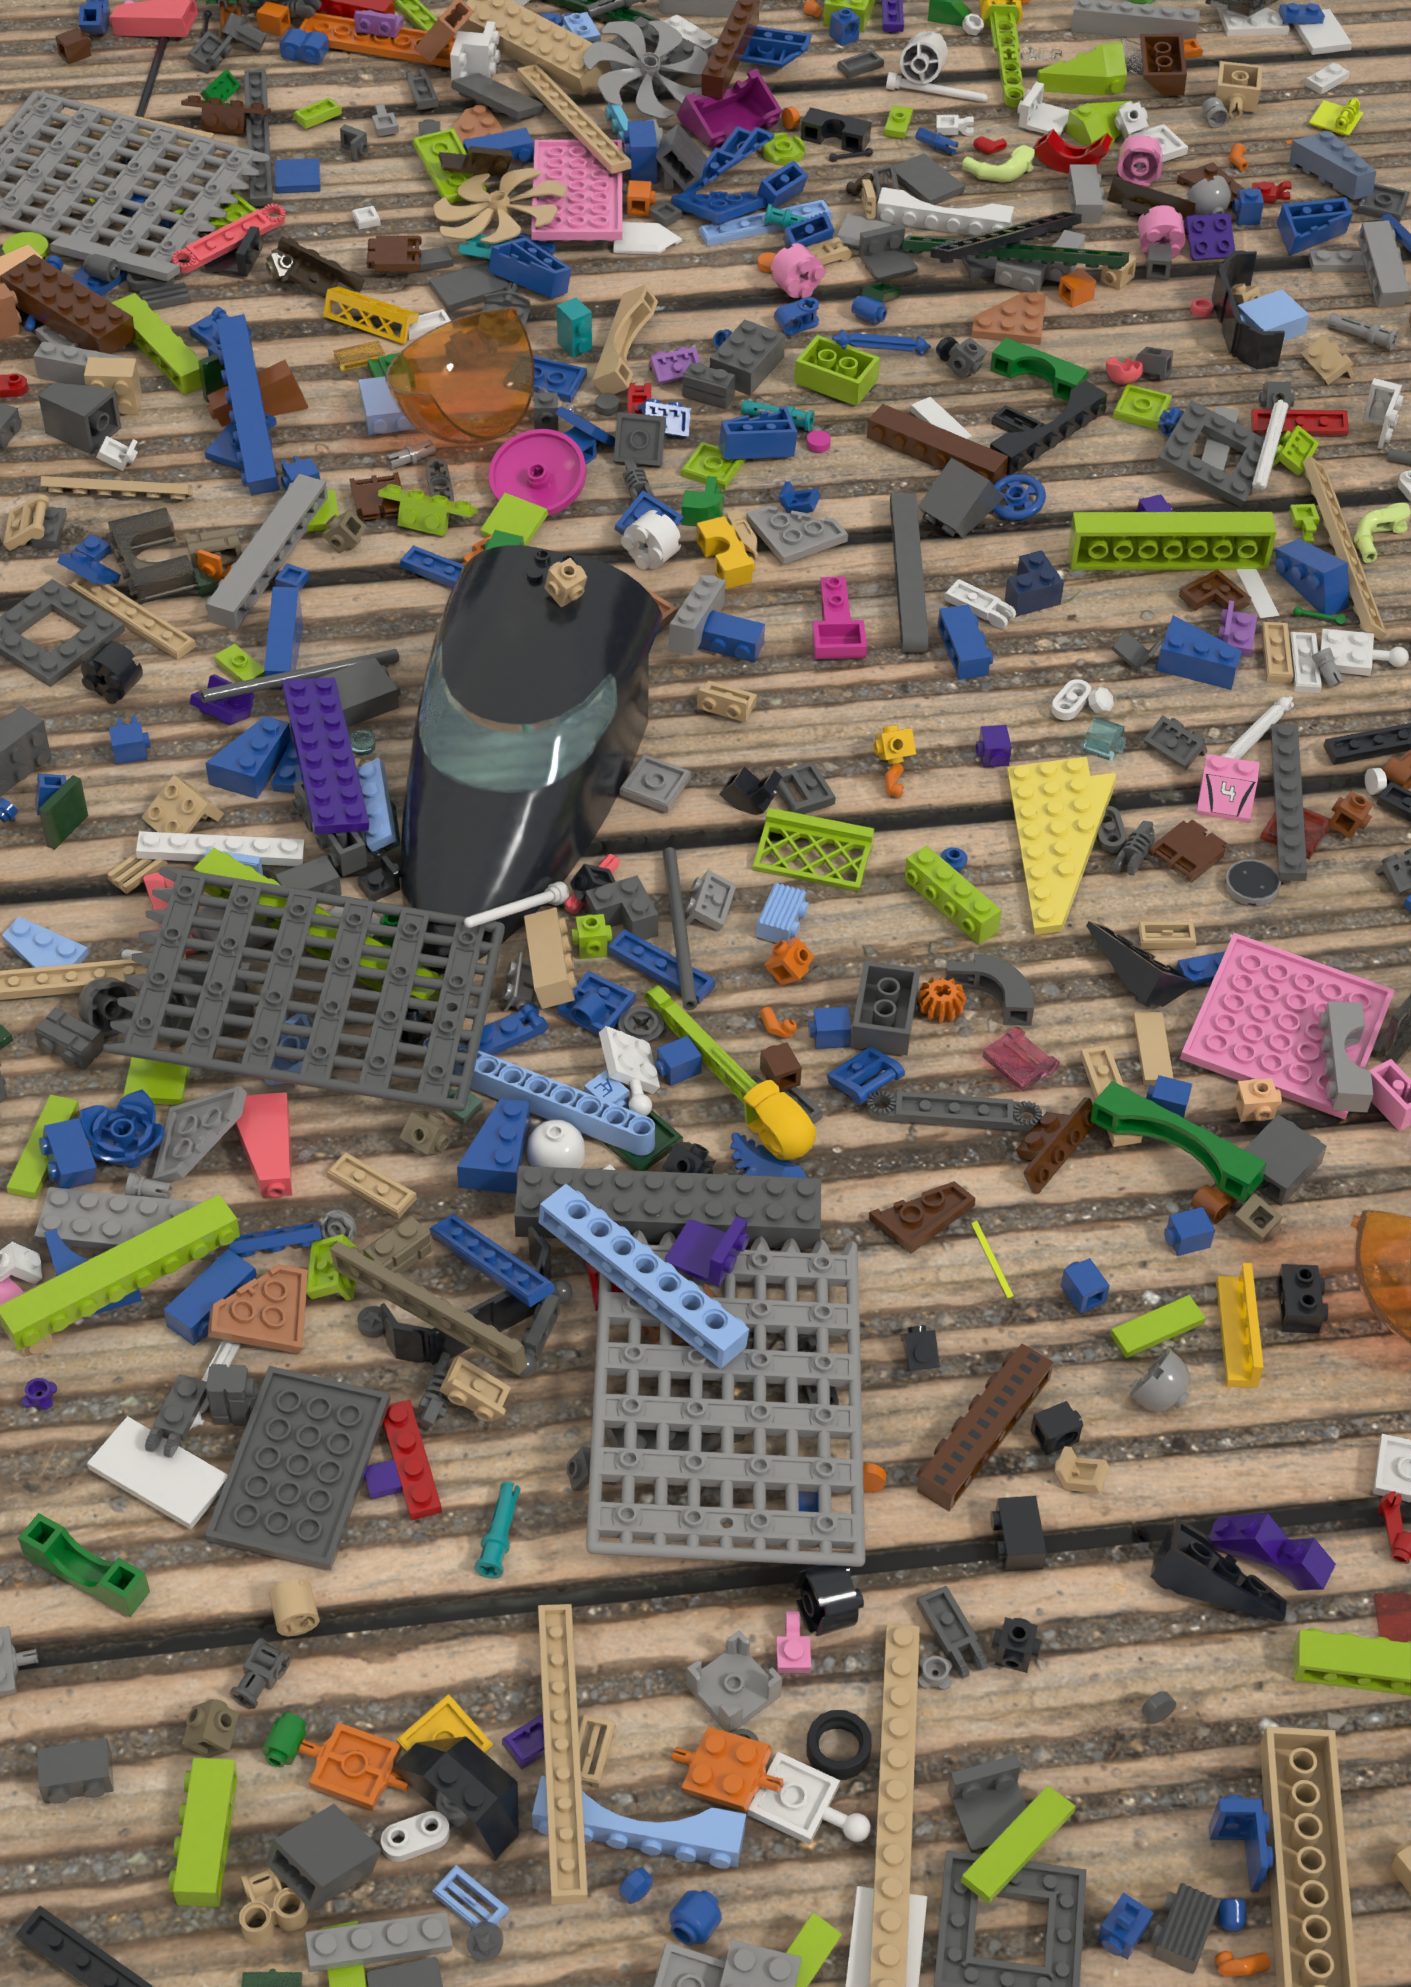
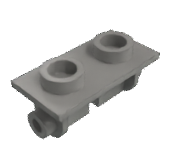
[502,952,534,1012]

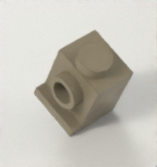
[1233,1193,1283,1244]

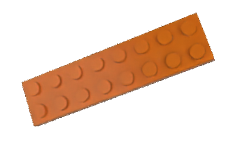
[299,13,456,69]

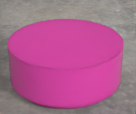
[806,430,831,453]

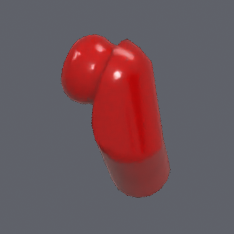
[973,136,1007,155]

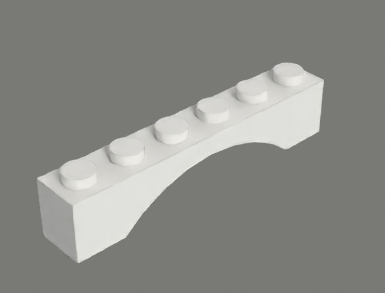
[876,187,1014,236]

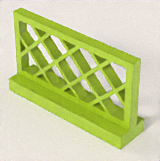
[753,807,874,892]

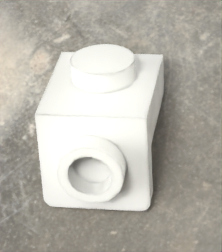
[96,436,138,471]
[0,1242,43,1284]

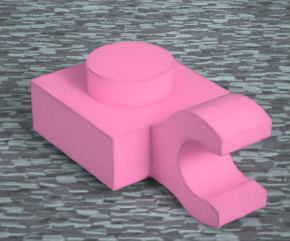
[776,1611,811,1673]

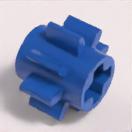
[1158,407,1184,437]

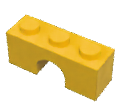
[696,516,755,589]

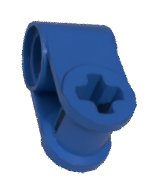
[774,297,819,335]

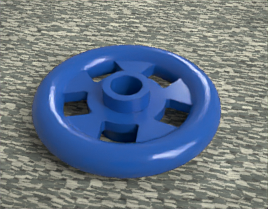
[992,474,1046,521]

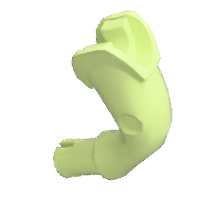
[962,145,1035,183]
[1353,503,1411,563]

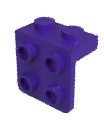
[1183,213,1235,261]
[665,1216,750,1287]

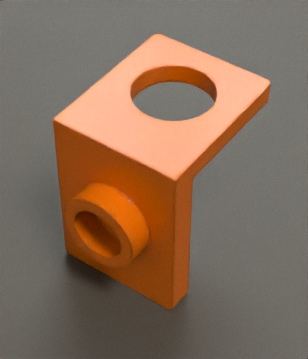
[197,549,232,584]

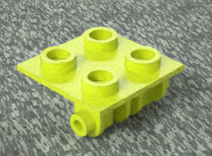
[1308,98,1364,136]

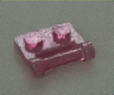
[982,1027,1060,1092]

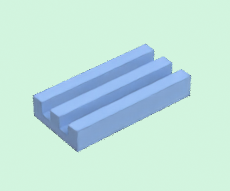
[432,1865,509,1928]

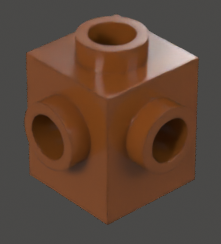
[1328,791,1373,839]

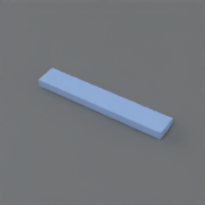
[699,200,832,246]

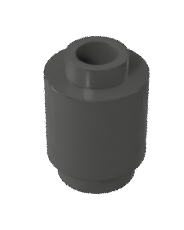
[84,254,120,282]

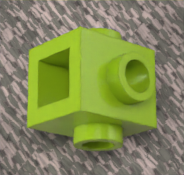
[571,914,612,960]

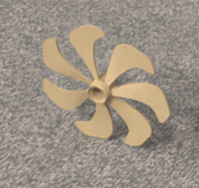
[434,168,567,244]

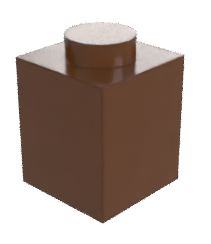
[55,28,92,64]
[760,1042,802,1092]

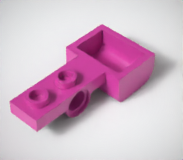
[812,576,867,659]

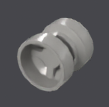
[1202,97,1229,128]

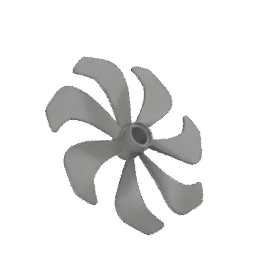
[583,21,708,120]

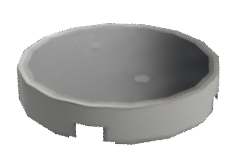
[1225,859,1281,906]

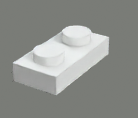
[1305,63,1350,95]

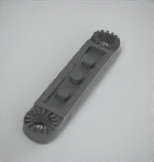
[866,1090,1042,1131]

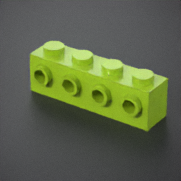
[904,845,1002,945]

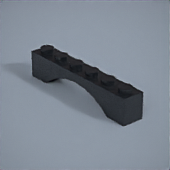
[990,380,1108,475]

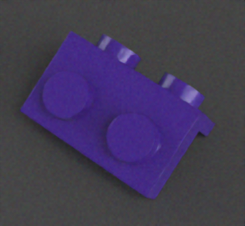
[189,674,254,725]

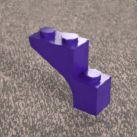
[1208,1513,1336,1591]

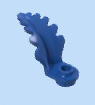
[730,1133,807,1178]

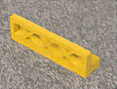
[323,286,419,344]
[1216,1263,1264,1388]

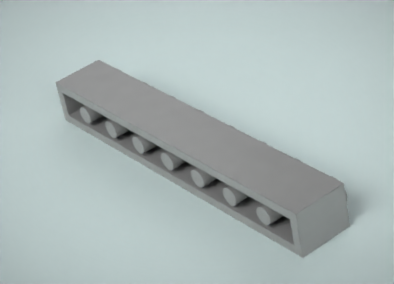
[206,474,328,630]

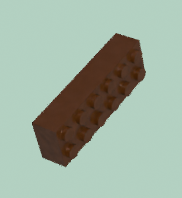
[0,254,135,354]

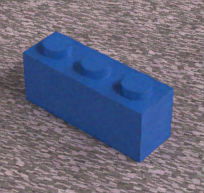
[463,128,534,163]
[937,604,993,680]
[698,611,765,663]
[163,1249,257,1346]

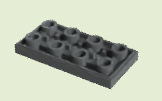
[451,73,545,121]

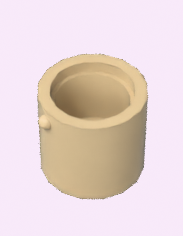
[269,1578,320,1636]

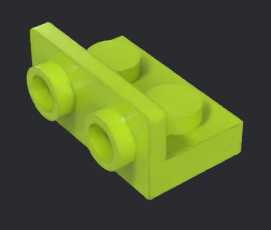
[1272,425,1319,476]
[306,1234,359,1301]

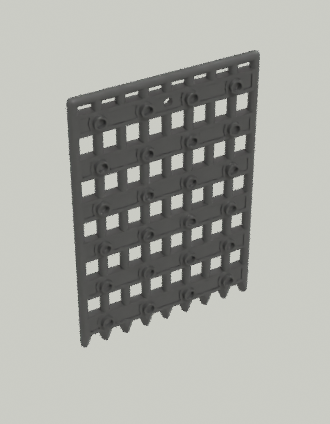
[103,866,505,1112]

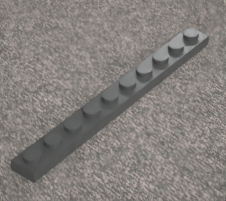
[244,69,273,207]

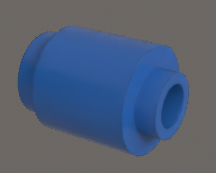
[851,295,887,325]

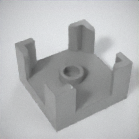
[686,1630,782,1733]

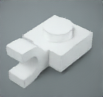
[937,115,974,136]

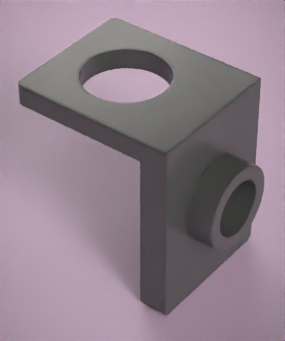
[1111,631,1163,671]

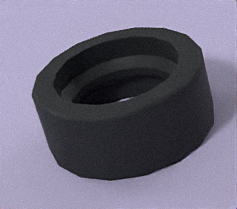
[806,1710,872,1780]

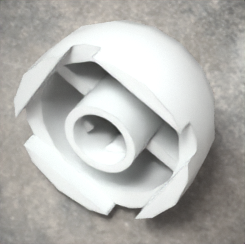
[527,1120,585,1168]

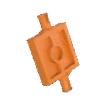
[299,1722,410,1811]
[672,1726,784,1813]

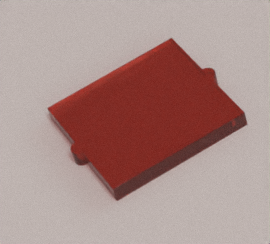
[1374,1591,1411,1643]

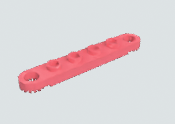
[172,203,285,273]

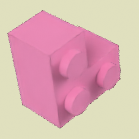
[1369,1059,1411,1132]

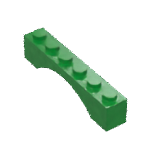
[1091,1081,1267,1203]

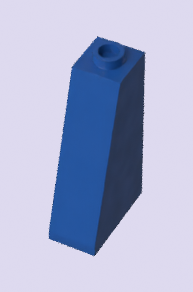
[264,587,303,690]

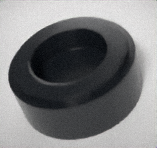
[936,337,959,362]

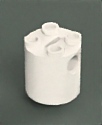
[900,31,948,84]

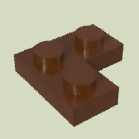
[1179,569,1251,612]

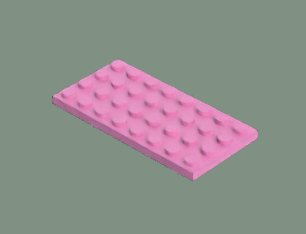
[531,140,622,242]

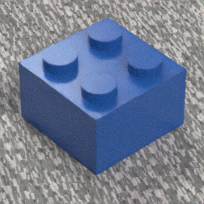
[623,120,657,184]

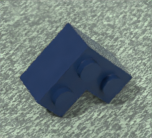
[1005,550,1064,617]

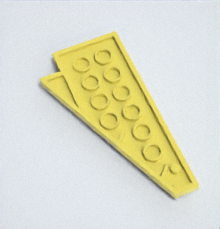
[1007,757,1116,935]

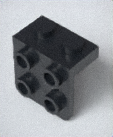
[204,226,263,277]

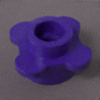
[21,1378,57,1410]

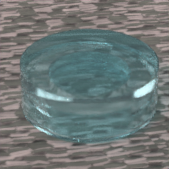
[349,730,376,756]

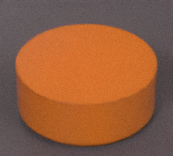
[782,106,800,130]
[758,252,777,273]
[863,1463,887,1493]

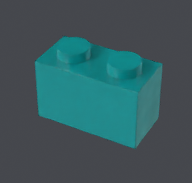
[557,297,592,358]

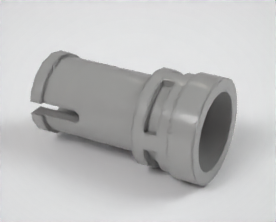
[1311,647,1344,688]
[125,1173,173,1199]

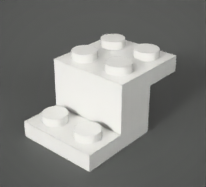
[450,21,500,93]

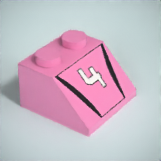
[1196,754,1260,823]

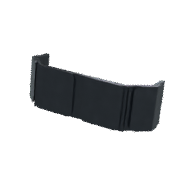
[1212,250,1285,369]
[380,1226,551,1365]

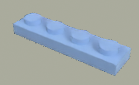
[357,758,396,852]

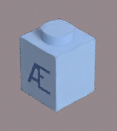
[584,1070,629,1109]

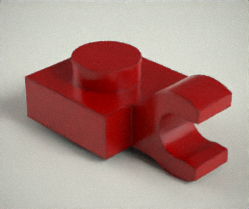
[1252,181,1292,203]

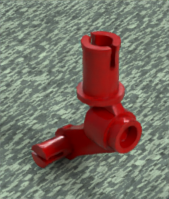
[1378,1491,1411,1564]

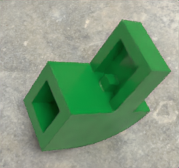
[681,476,724,527]

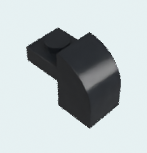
[719,767,782,815]

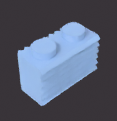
[756,882,809,943]

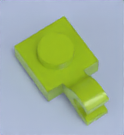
[1289,504,1320,543]

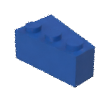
[1277,197,1353,256]
[488,237,572,298]
[719,406,797,460]
[1275,539,1349,615]
[1156,615,1242,690]
[205,716,291,799]
[457,1098,530,1193]

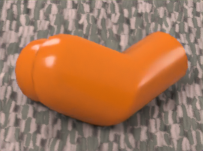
[1229,143,1249,171]
[885,763,904,798]
[759,1007,797,1039]

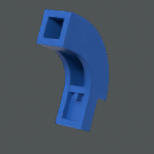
[79,0,110,34]

